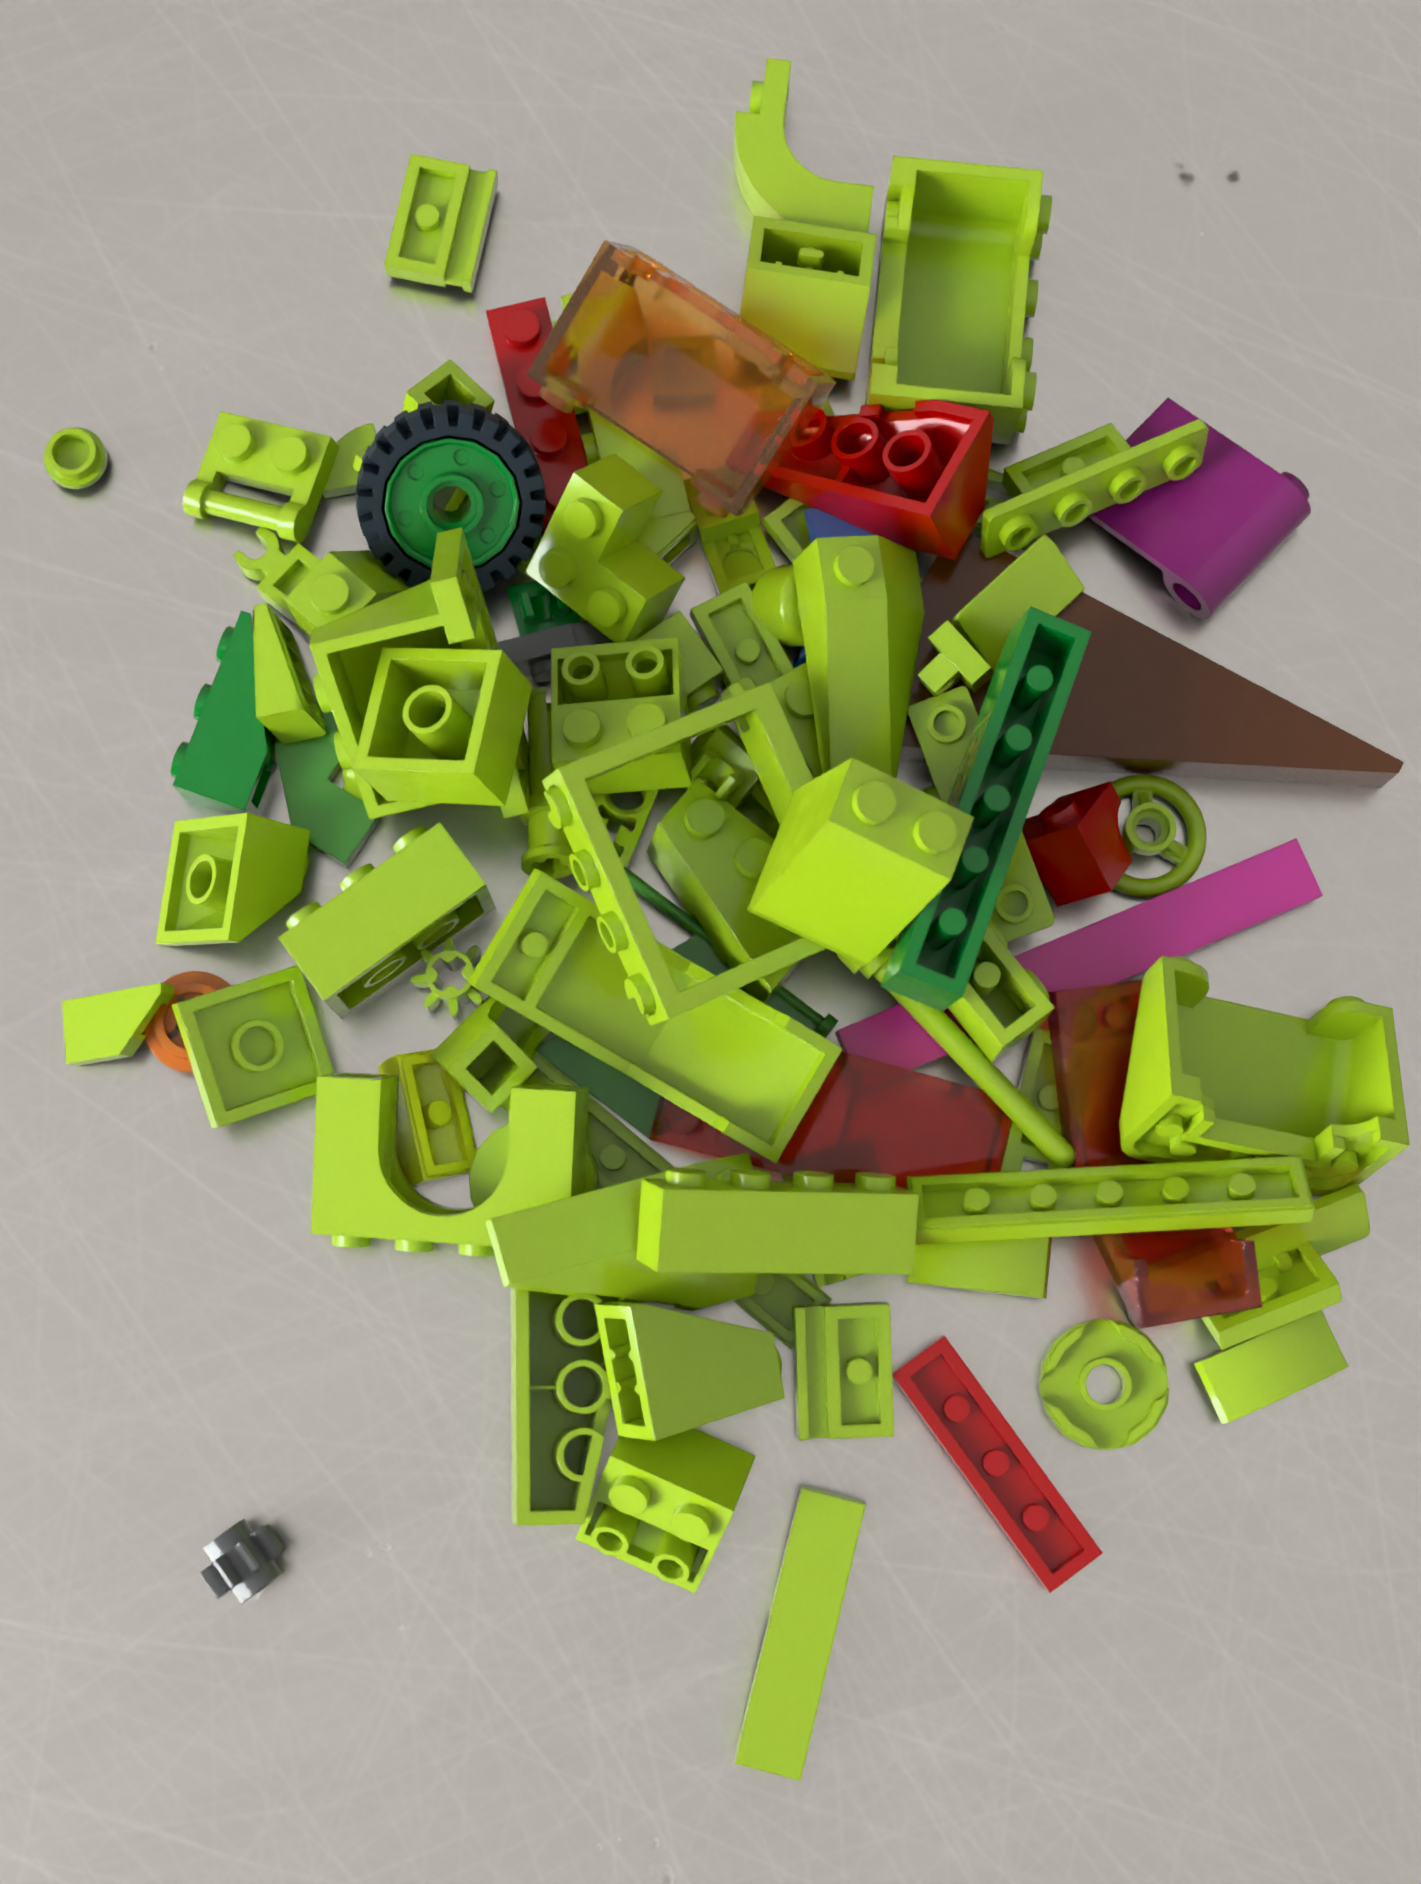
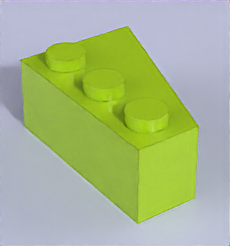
[646,778,803,1004]

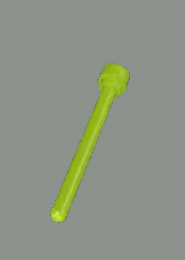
[836,944,1076,1168]

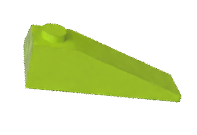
[793,535,925,778]
[485,1152,758,1311]

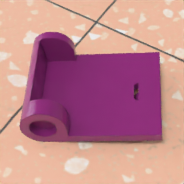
[1087,398,1311,619]

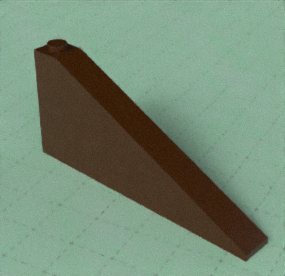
[900,533,1404,787]

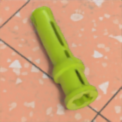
[520,687,573,879]

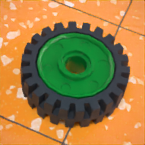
[356,400,546,592]

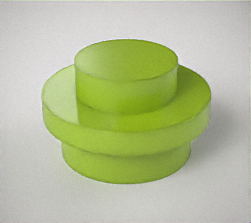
[44,427,108,489]

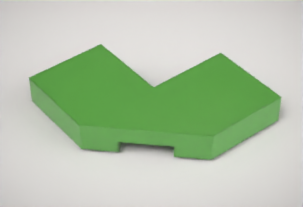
[275,699,382,869]

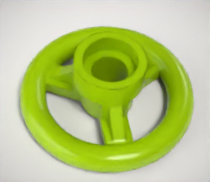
[1111,774,1207,897]

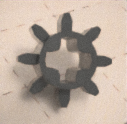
[199,1519,286,1604]

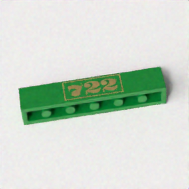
[880,606,1092,1012]

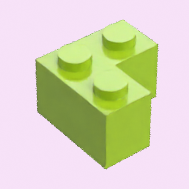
[526,453,686,643]

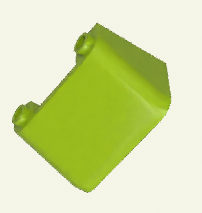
[1119,955,1410,1196]

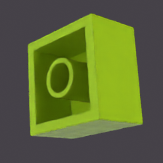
[353,647,532,806]

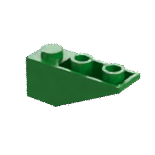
[171,610,277,815]

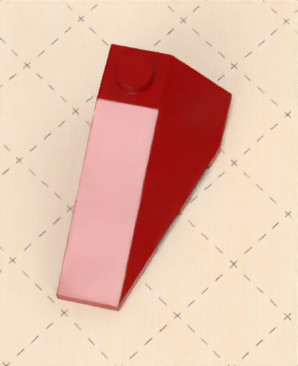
[724,399,994,560]

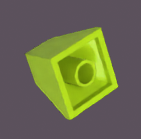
[155,813,310,946]

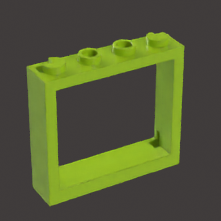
[542,682,826,1026]

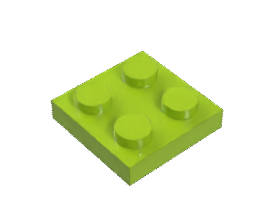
[172,965,334,1129]

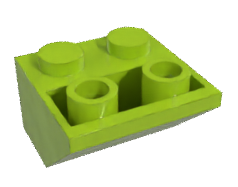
[733,216,877,381]
[551,637,692,795]
[575,1428,756,1593]

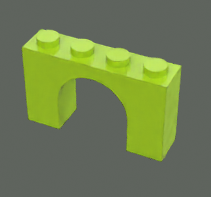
[310,1072,589,1257]

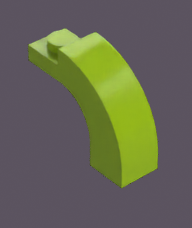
[733,58,874,233]

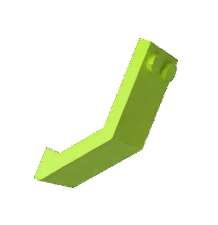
[467,868,843,1163]

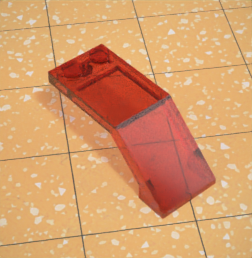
[1048,979,1262,1328]
[649,1052,1012,1189]

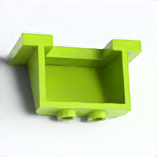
[309,527,530,820]

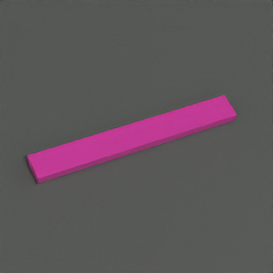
[835,838,1323,1092]

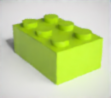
[278,822,496,1019]

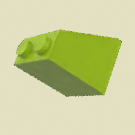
[747,757,974,966]

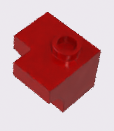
[1022,781,1133,907]

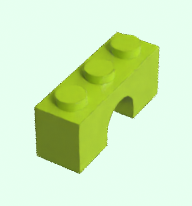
[430,996,551,1114]

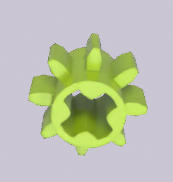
[411,937,484,1020]

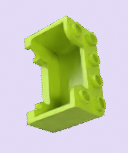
[865,155,1052,445]

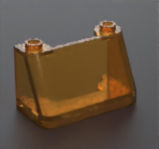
[526,240,836,518]

